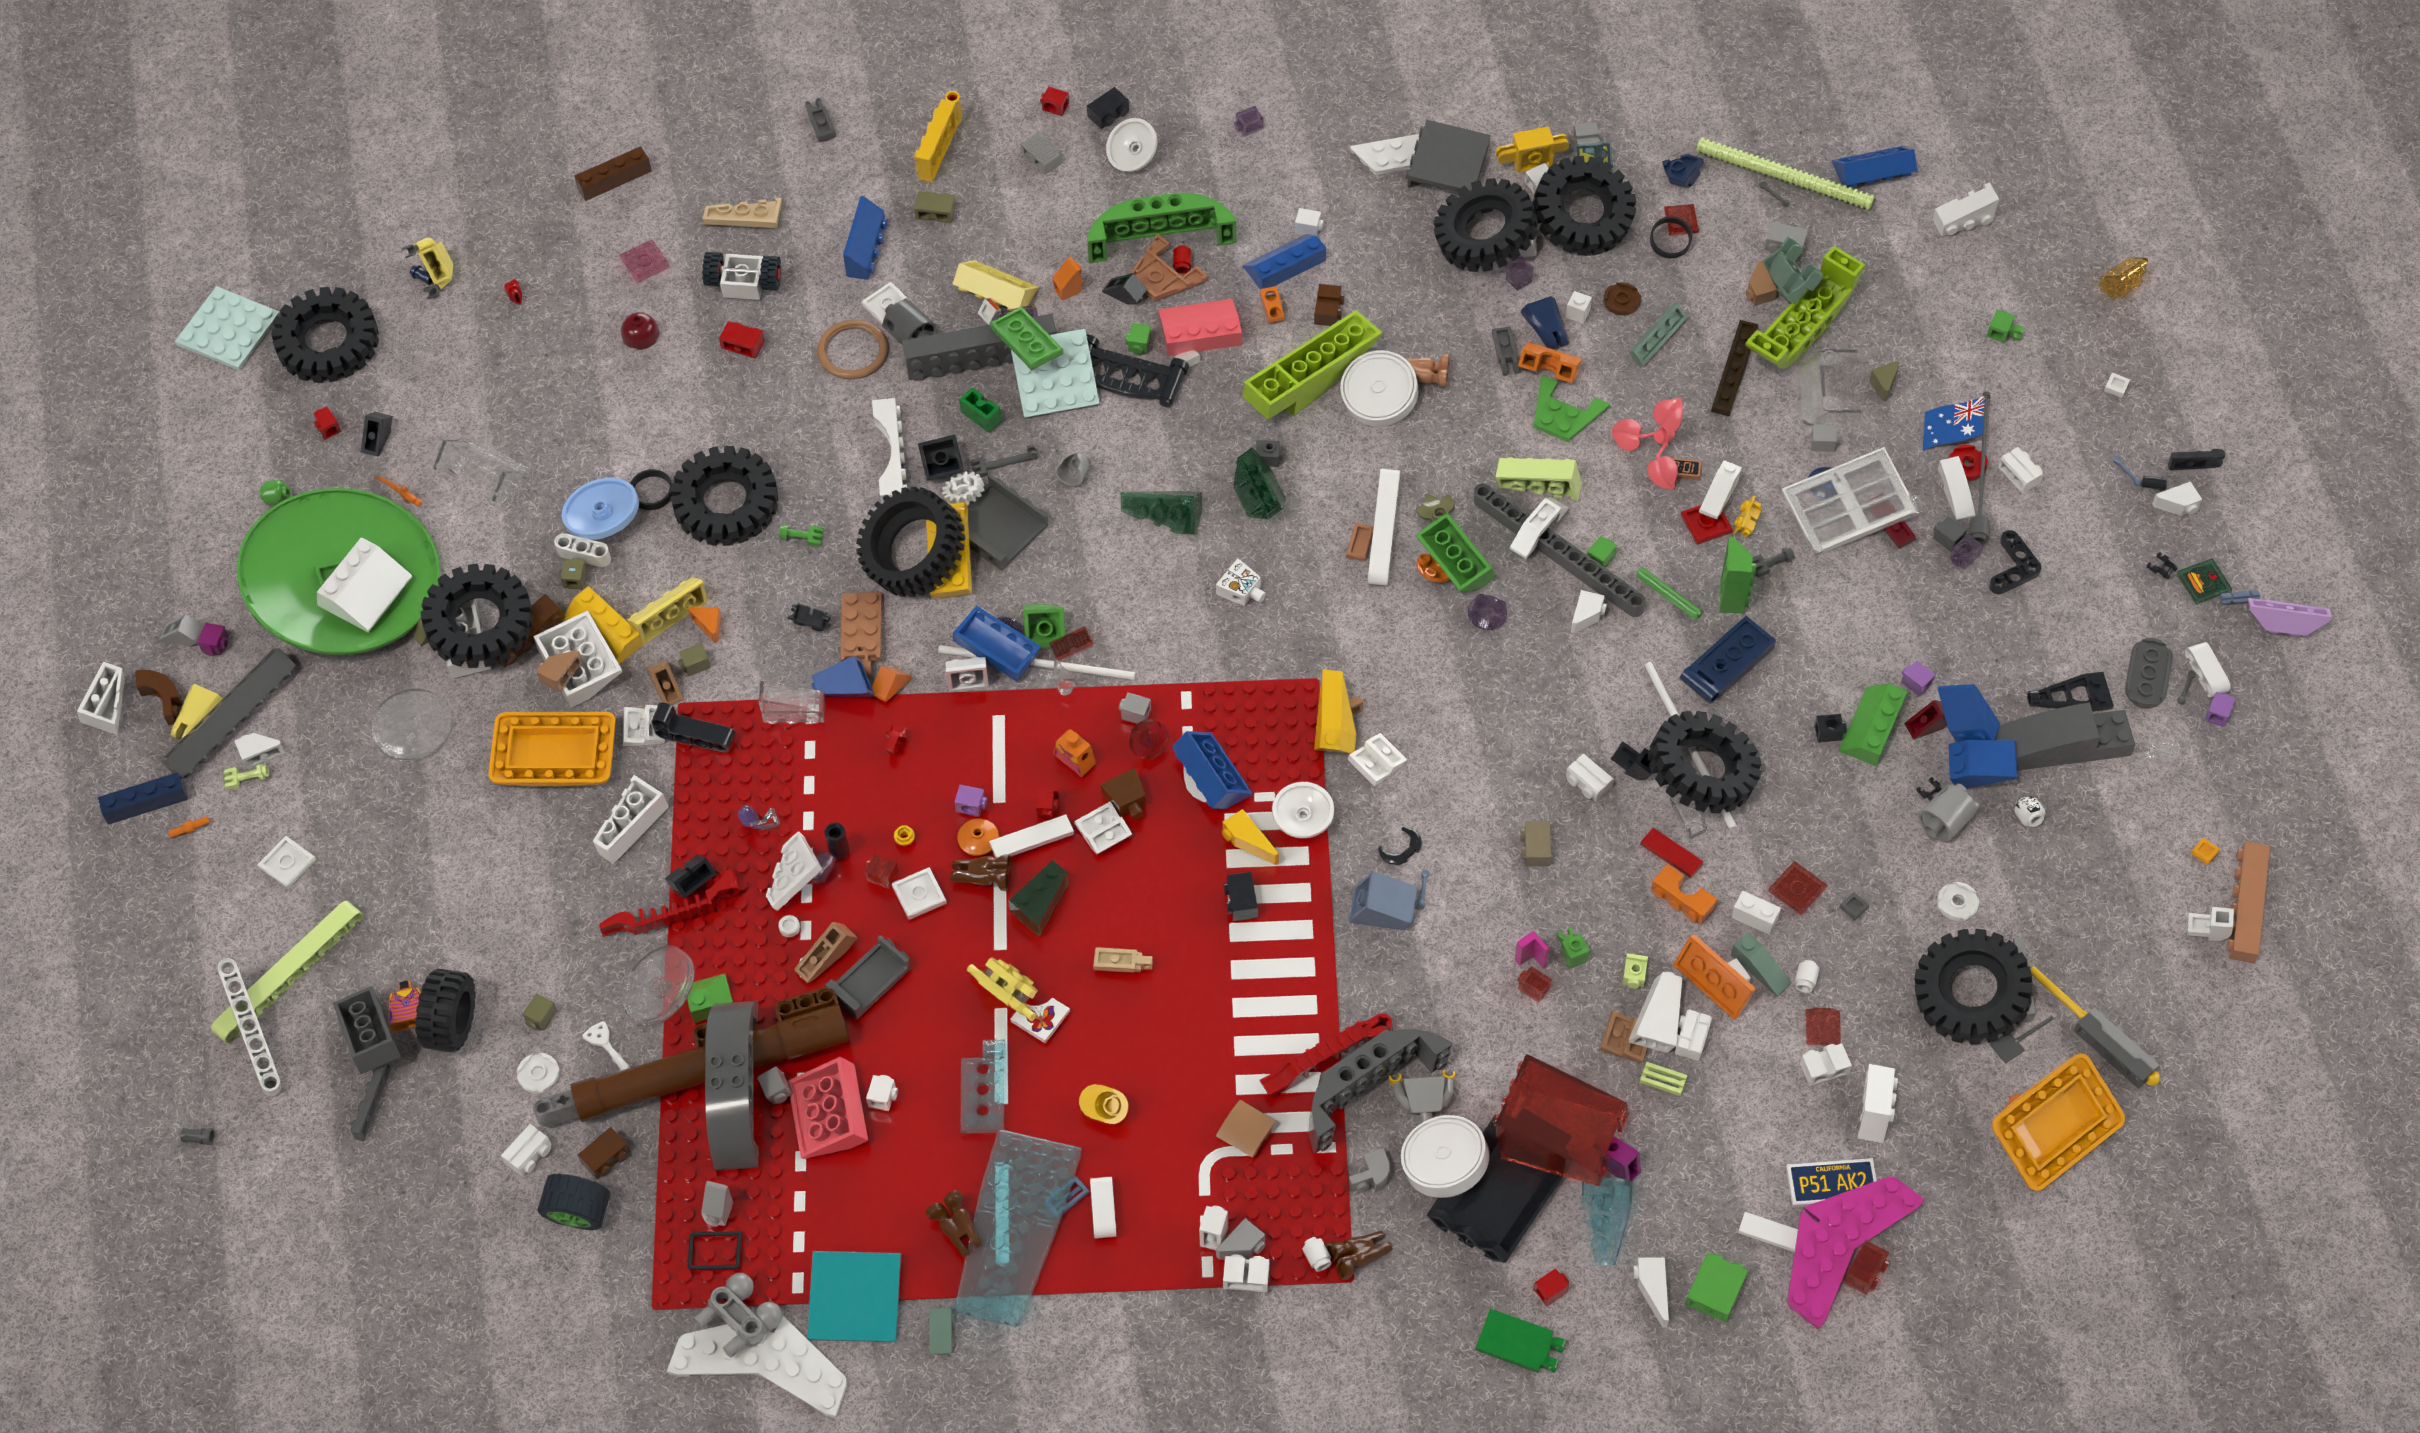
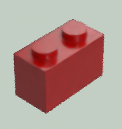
[719,321,765,359]

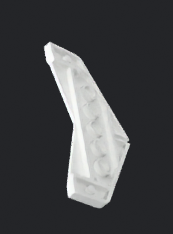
[667,1316,847,1418]

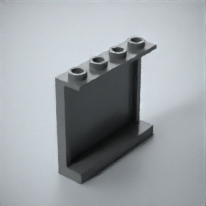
[1405,120,1491,192]
[967,474,1049,571]

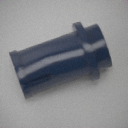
[409,265,433,285]

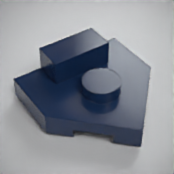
[1662,154,1704,188]

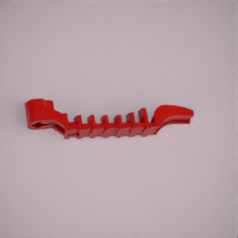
[599,870,740,937]
[1259,1013,1393,1097]

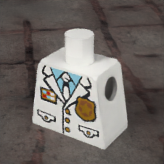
[1216,559,1266,606]

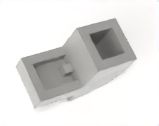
[1349,1148,1389,1193]

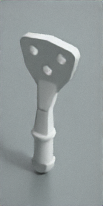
[582,1021,630,1071]

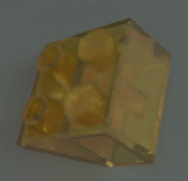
[2098,257,2148,300]

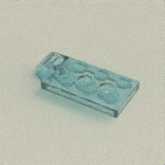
[961,1039,1005,1133]

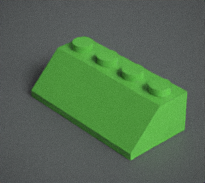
[1415,513,1495,592]
[1720,537,1756,614]
[1838,684,1908,766]

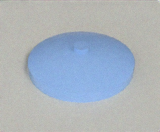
[562,478,639,540]

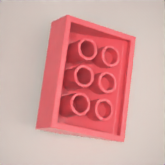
[1158,299,1242,356]
[788,1057,868,1159]

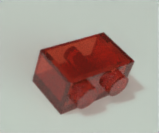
[1843,1240,1890,1295]

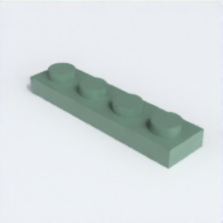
[1629,303,1688,366]

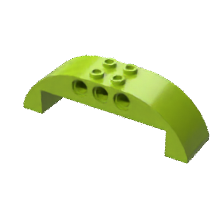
[1745,246,1866,369]

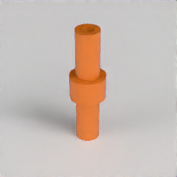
[168,816,210,838]

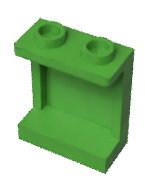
[1685,1252,1748,1323]

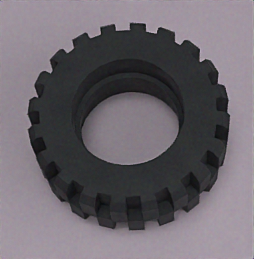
[415,968,476,1052]

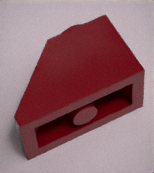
[1904,700,1947,740]

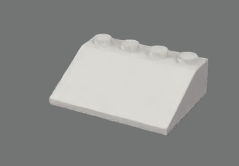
[317,537,412,633]
[533,611,622,708]

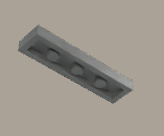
[351,1061,393,1141]

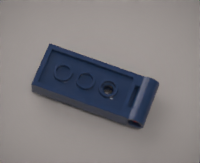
[1679,616,1776,704]

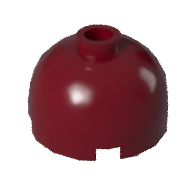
[621,312,659,350]

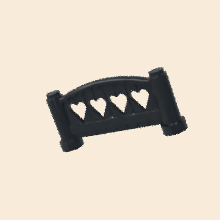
[1086,334,1189,407]

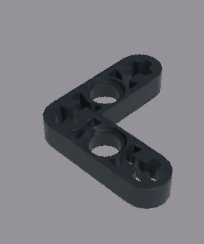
[1989,530,2041,594]

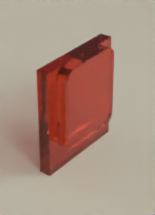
[1664,204,1699,235]
[1805,1007,1841,1045]

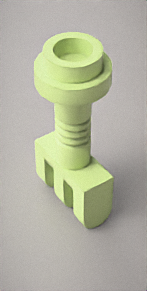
[224,764,270,790]

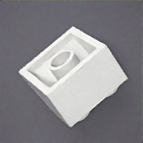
[945,657,989,692]

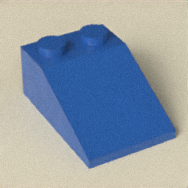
[1938,684,2001,742]
[1948,740,2018,789]

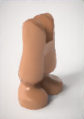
[1405,354,1449,387]

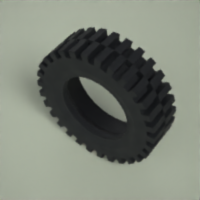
[856,487,965,597]

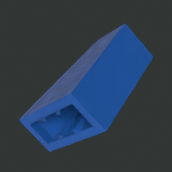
[812,656,874,697]

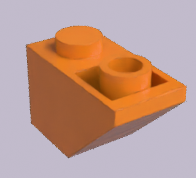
[1052,257,1083,301]

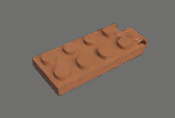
[840,592,882,677]

